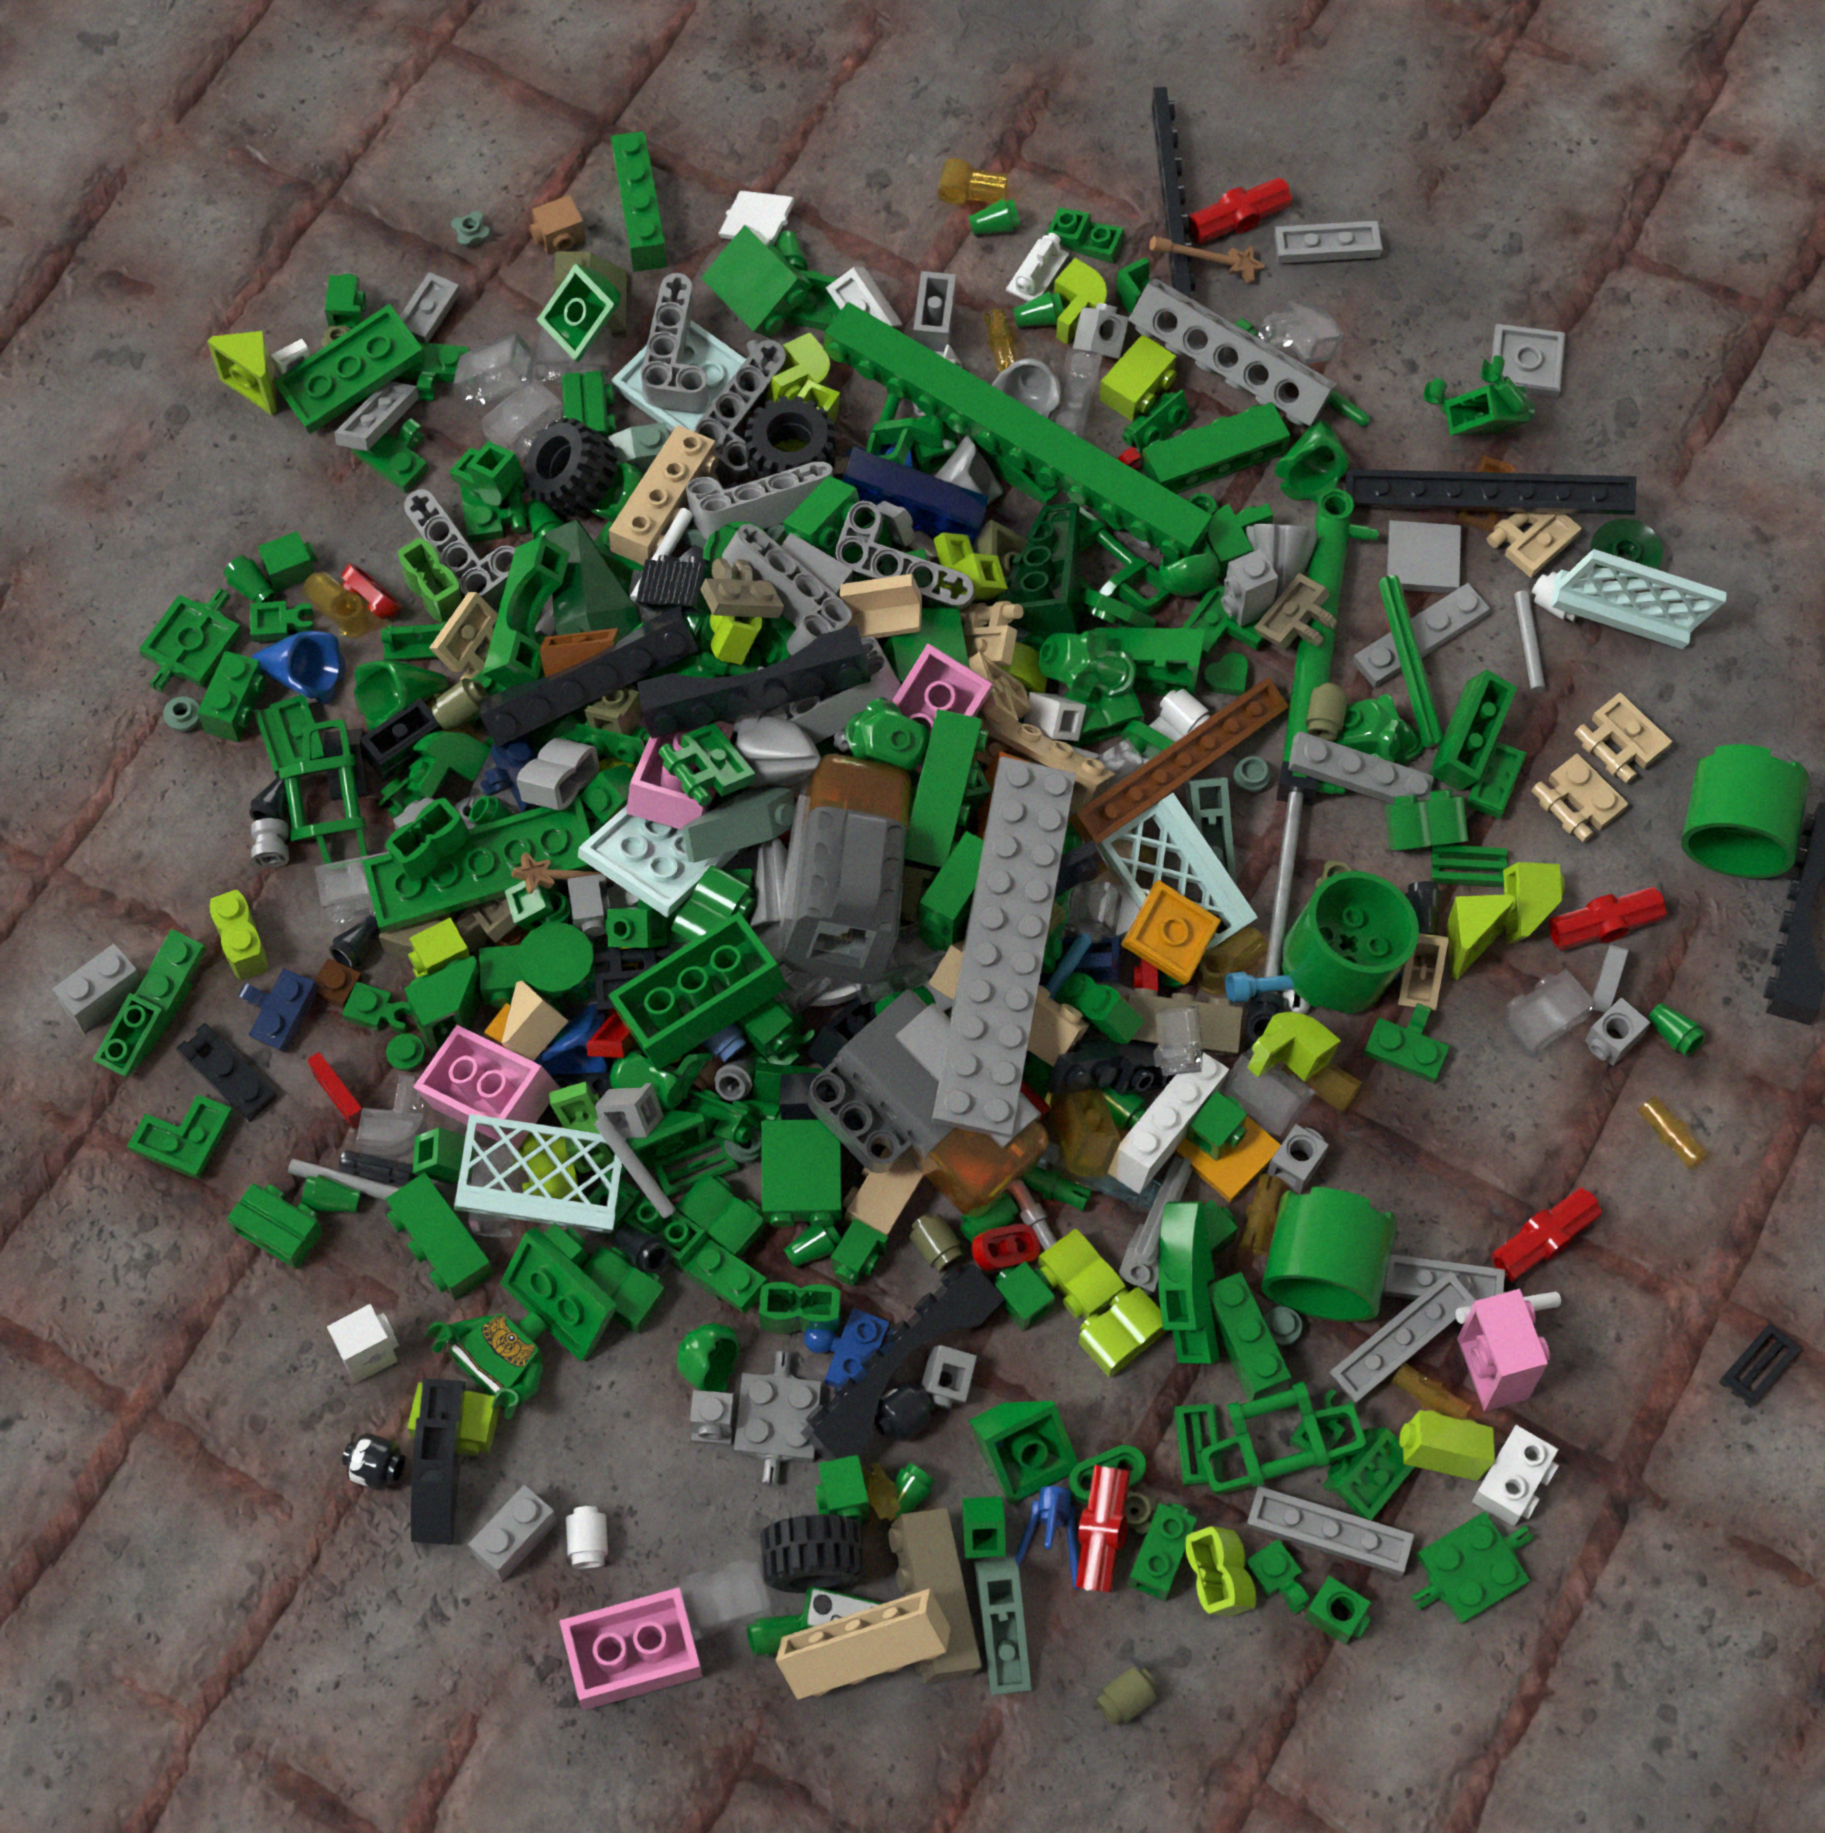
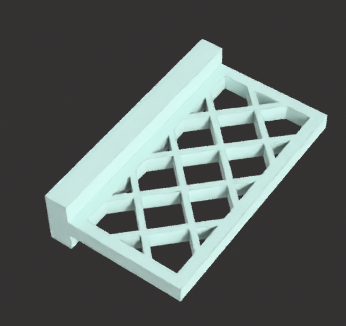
[1551,549,1727,649]
[1097,793,1258,954]
[454,1114,626,1234]

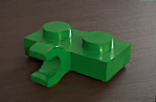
[397,342,470,401]
[351,418,429,494]
[1363,1003,1450,1084]

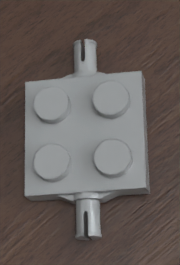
[733,1351,821,1486]

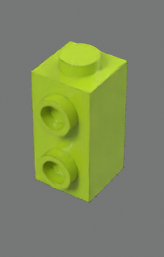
[1399,1410,1495,1481]

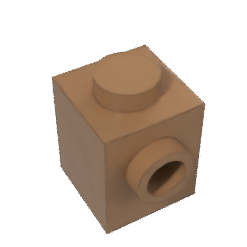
[529,195,586,255]

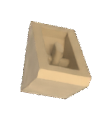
[1398,933,1448,1010]
[501,981,568,1061]

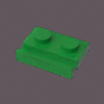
[254,695,324,777]

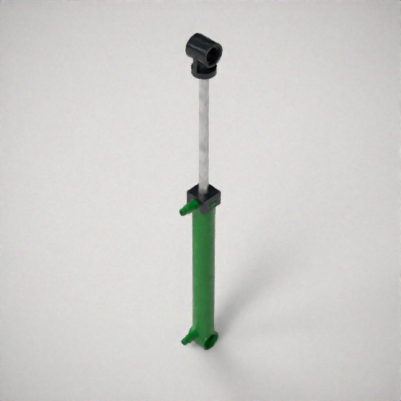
[1243,489,1379,1056]

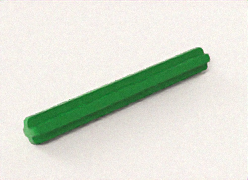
[1378,575,1444,748]

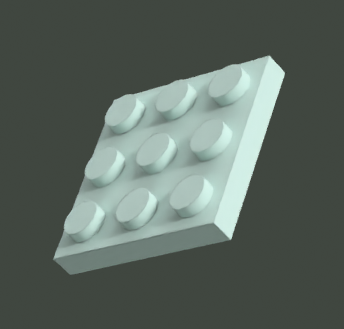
[611,320,759,435]
[578,805,738,917]

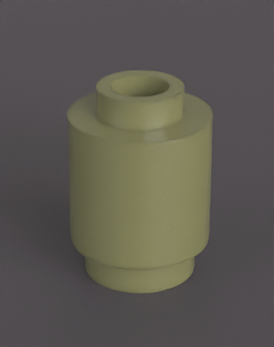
[432,678,488,730]
[1305,683,1348,741]
[909,1213,965,1273]
[1095,1666,1158,1727]

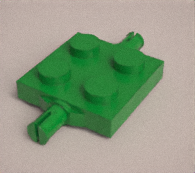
[138,588,242,692]
[1410,1511,1534,1625]

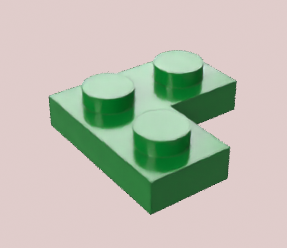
[1182,582,1264,659]
[1080,588,1157,628]
[127,1094,234,1180]

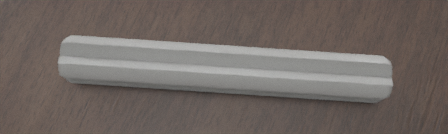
[1133,1156,1192,1266]

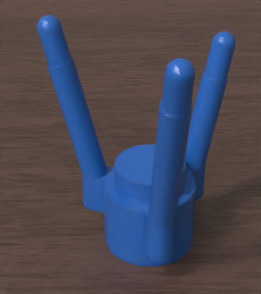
[1015,1486,1079,1589]

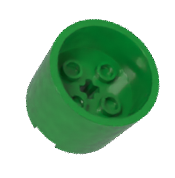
[1681,744,1810,878]
[1281,871,1419,1015]
[1261,1187,1398,1322]

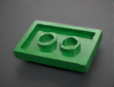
[500,1226,618,1362]

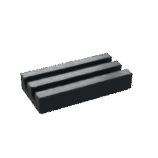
[1719,1323,1801,1408]

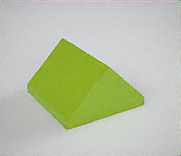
[207,331,277,416]
[1445,894,1515,981]

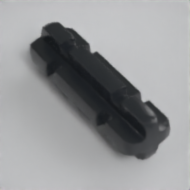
[339,1150,415,1186]

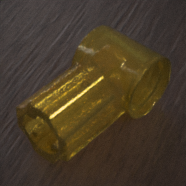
[937,158,1008,205]
[301,571,370,638]
[1197,925,1268,995]
[1279,1062,1362,1112]

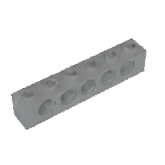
[1128,278,1337,426]

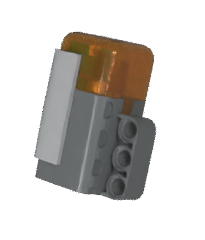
[779,754,911,984]
[807,989,1049,1217]

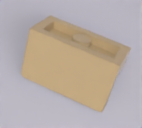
[840,574,922,638]

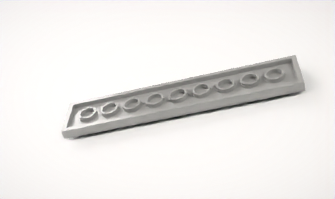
[931,756,1076,1138]

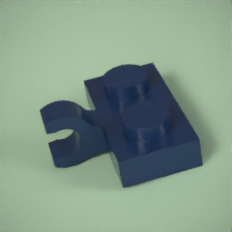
[480,735,543,813]
[238,968,320,1053]

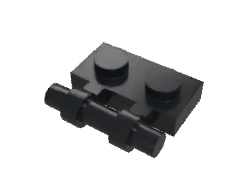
[594,945,672,1014]

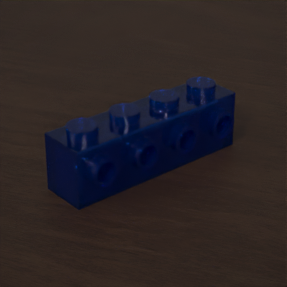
[841,447,989,547]

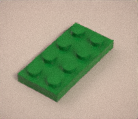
[273,304,427,434]

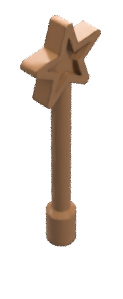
[1150,236,1264,284]
[511,852,614,894]

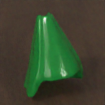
[1275,419,1349,503]
[354,660,449,731]

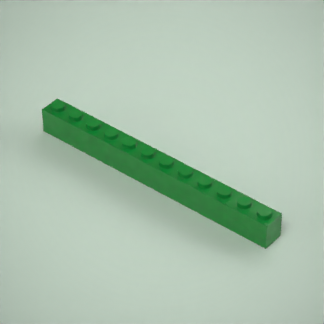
[824,301,1213,560]

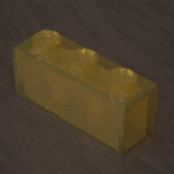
[1045,1088,1121,1178]

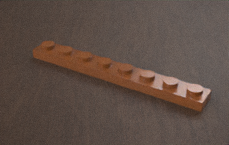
[1068,677,1289,845]

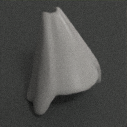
[992,358,1061,419]
[915,436,1003,515]
[1246,524,1318,603]
[736,716,820,788]
[750,836,788,931]

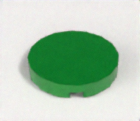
[517,922,595,997]

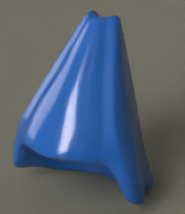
[252,631,346,704]
[533,1004,609,1075]

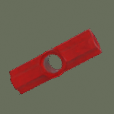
[1188,177,1293,244]
[1548,887,1667,951]
[1490,1187,1603,1282]
[1075,1465,1131,1593]

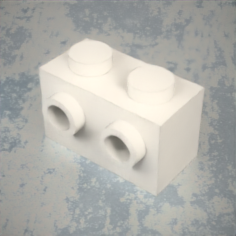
[1472,1425,1559,1526]

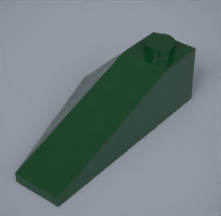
[997,502,1080,638]
[546,519,642,640]

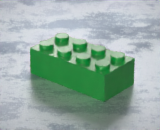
[608,912,788,1071]

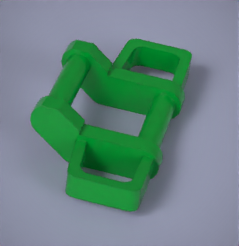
[864,390,946,470]
[1067,501,1171,615]
[279,719,369,872]
[1200,1381,1366,1495]

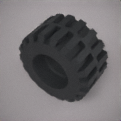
[745,396,836,479]
[522,417,618,517]
[760,1514,865,1593]

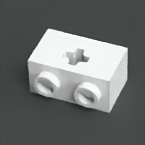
[327,1304,399,1384]

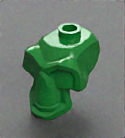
[1038,630,1137,701]
[1331,694,1423,765]
[845,696,930,771]
[609,1049,713,1110]

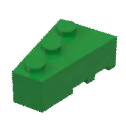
[1094,628,1205,697]

